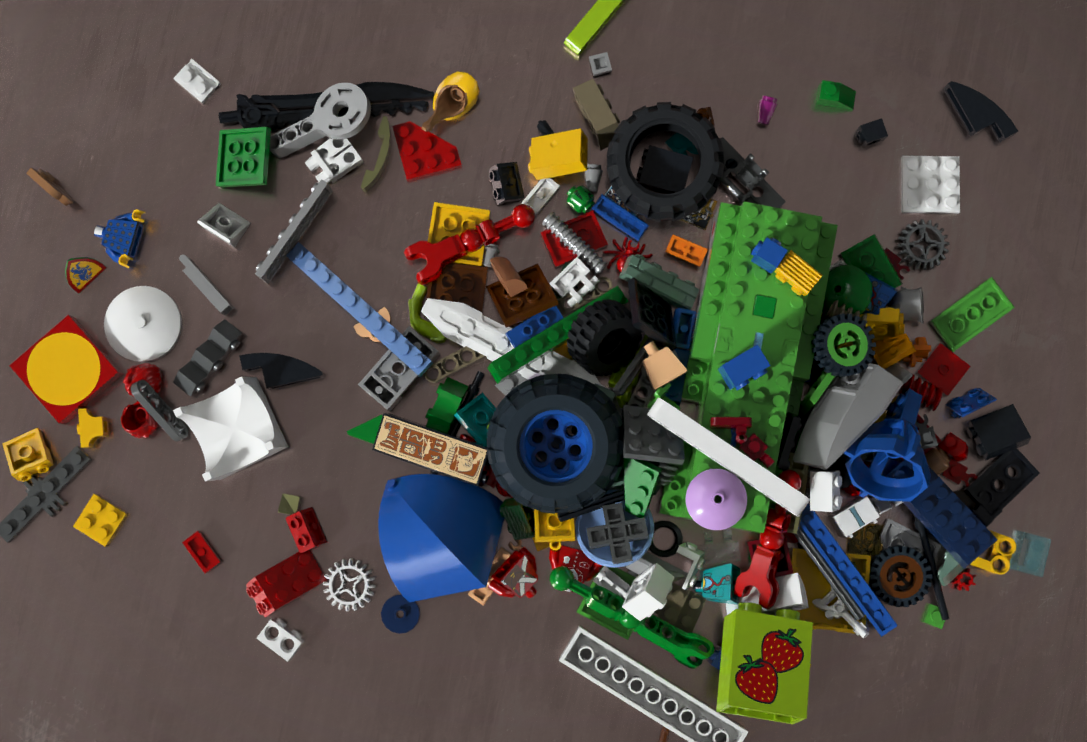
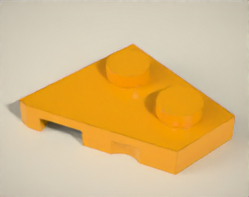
[871,334,916,369]

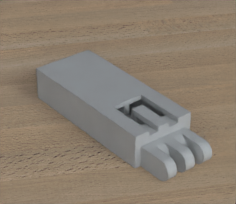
[179,254,234,316]

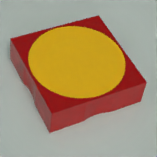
[9,315,124,425]

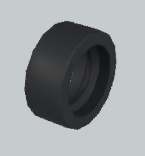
[649,521,683,557]

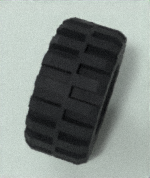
[567,299,643,376]

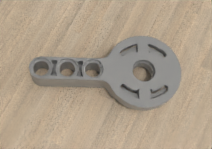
[269,83,371,158]

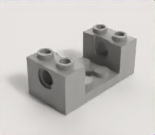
[358,326,440,412]

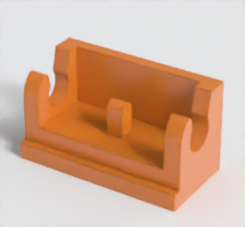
[665,234,708,267]

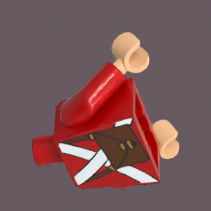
[487,539,538,598]

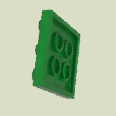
[216,127,271,187]

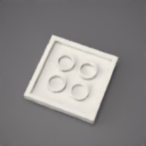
[901,156,960,214]

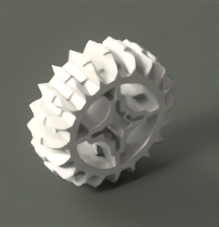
[323,558,376,611]

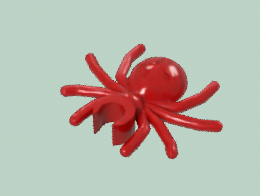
[603,237,653,272]

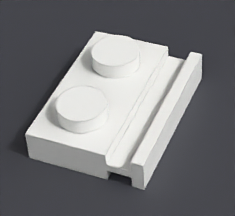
[173,58,221,104]

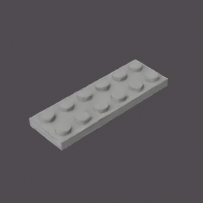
[255,179,333,284]

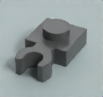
[915,414,938,449]

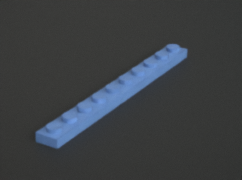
[286,242,433,377]

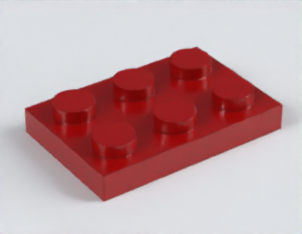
[541,210,608,268]

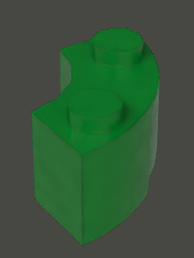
[425,377,468,433]

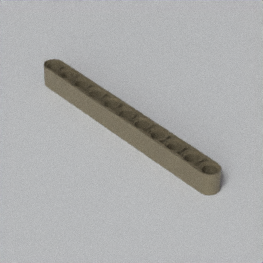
[424,277,612,383]

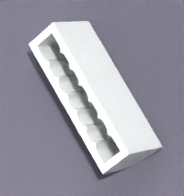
[726,573,809,615]

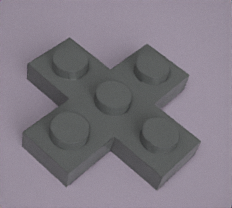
[586,502,649,564]

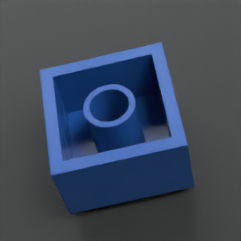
[718,344,771,390]

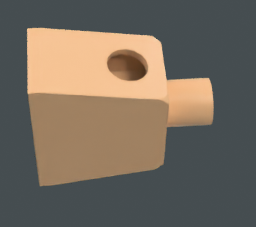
[643,341,687,391]

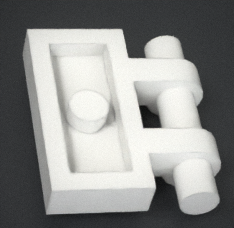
[549,257,599,307]

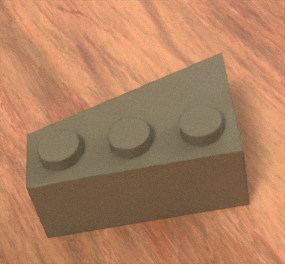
[573,79,620,151]

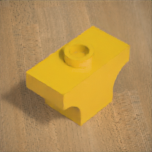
[77,408,109,448]

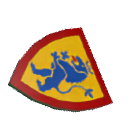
[65,257,107,294]

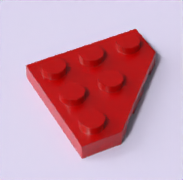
[392,121,462,181]

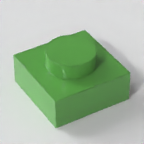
[922,604,949,629]

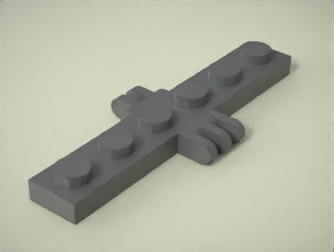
[0,446,92,543]

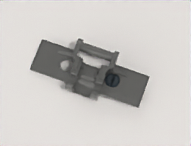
[720,137,786,208]

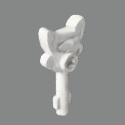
[812,586,869,638]

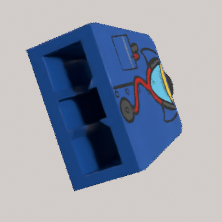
[862,273,899,315]

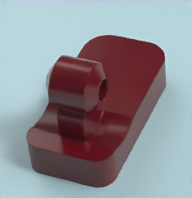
[710,417,752,445]

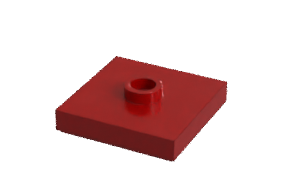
[916,343,971,397]

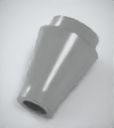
[584,164,603,192]

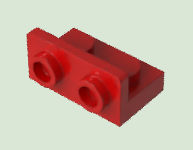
[286,507,327,553]

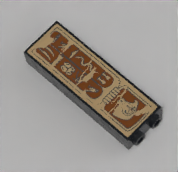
[372,413,490,486]

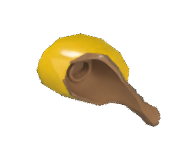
[422,71,480,132]

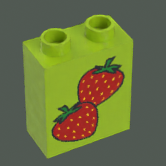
[716,602,813,724]

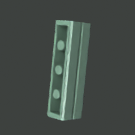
[619,254,699,310]

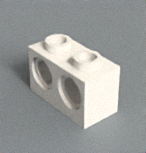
[257,618,304,662]

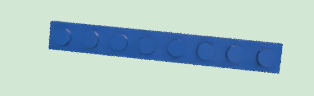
[800,503,898,637]

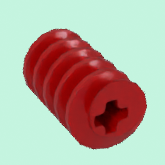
[898,374,942,412]

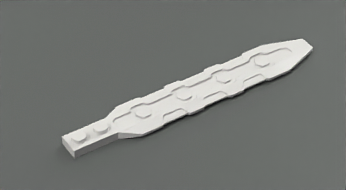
[421,298,626,415]

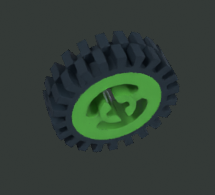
[811,314,876,377]

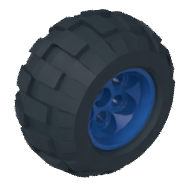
[487,373,624,514]

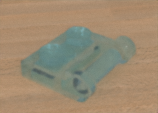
[1010,530,1051,577]

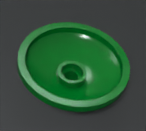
[822,265,872,316]

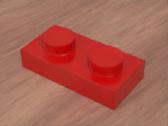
[182,531,222,574]

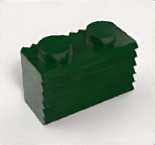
[500,498,535,540]

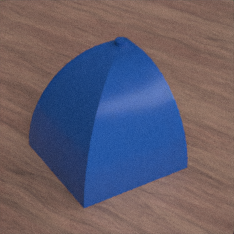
[378,474,504,602]

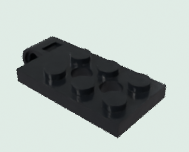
[964,449,1040,527]

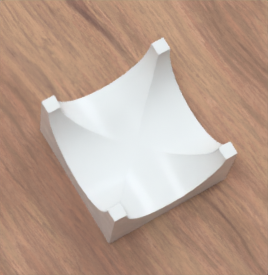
[173,376,288,482]

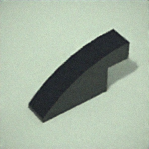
[944,81,1019,143]
[239,353,325,390]

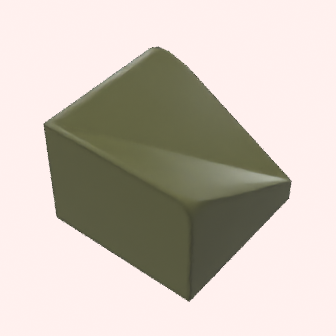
[278,494,302,515]

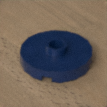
[381,594,420,634]

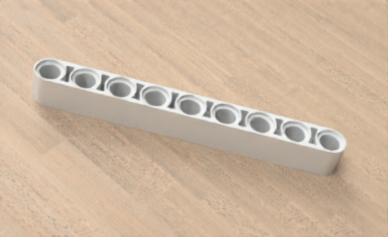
[647,397,810,517]

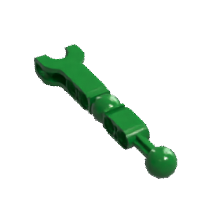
[549,566,714,669]

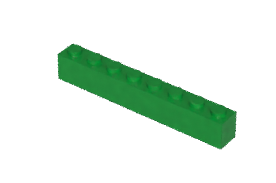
[487,286,628,384]

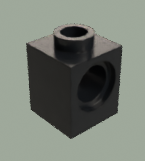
[856,118,888,147]

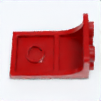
[246,550,327,618]

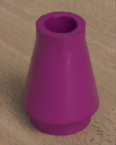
[758,96,778,125]

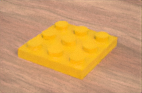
[428,202,490,266]

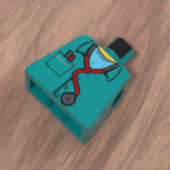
[694,563,740,605]

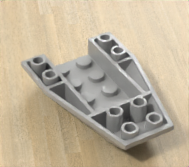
[793,363,903,470]

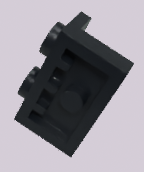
[489,162,525,205]

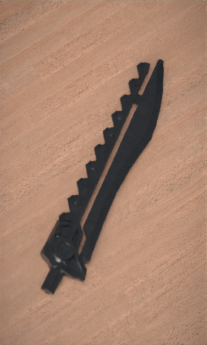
[218,82,434,130]

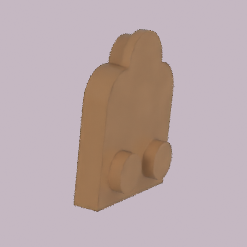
[26,168,74,206]

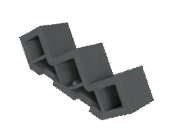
[173,319,242,397]

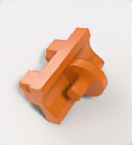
[902,337,931,367]

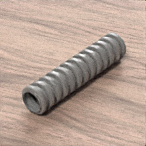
[542,212,608,275]

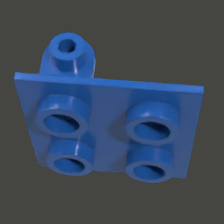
[945,388,997,419]

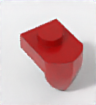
[938,432,969,462]

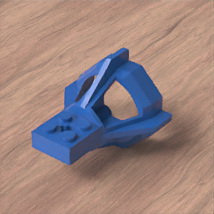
[844,388,931,502]

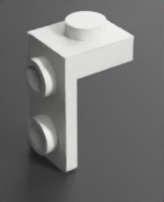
[677,542,705,590]

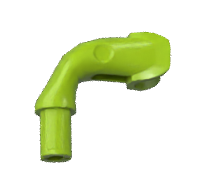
[408,284,447,343]

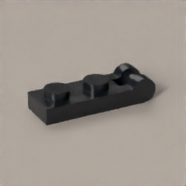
[776,412,801,471]

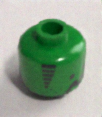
[567,185,595,214]

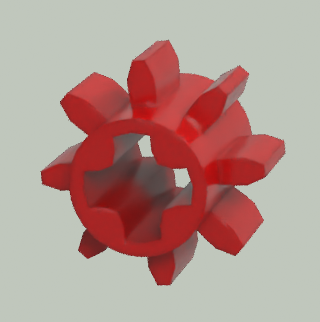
[951,568,976,591]

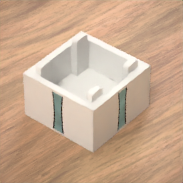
[827,496,880,538]

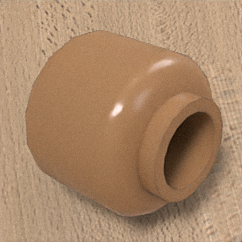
[925,448,950,475]

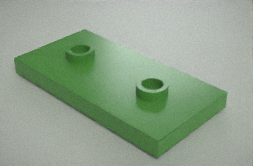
[929,277,1015,352]

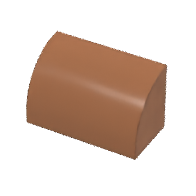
[490,257,528,297]

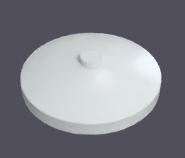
[104,286,182,362]

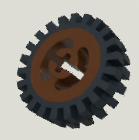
[869,545,932,607]

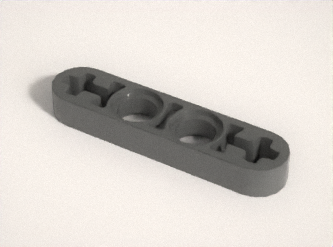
[131,380,188,441]

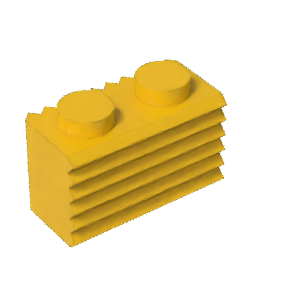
[774,250,823,296]

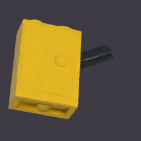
[528,120,588,180]

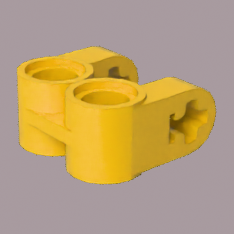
[970,530,1016,575]

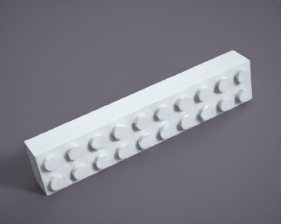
[559,626,748,742]

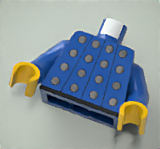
[94,209,146,268]

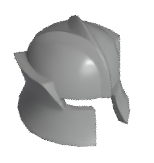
[889,286,924,324]

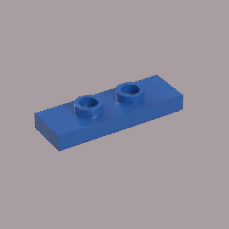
[591,194,649,242]
[505,306,564,348]

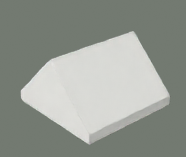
[197,203,250,248]

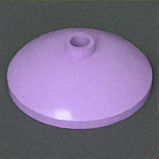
[685,469,747,530]

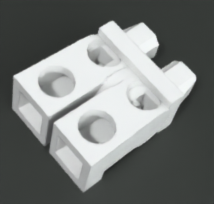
[305,138,364,183]

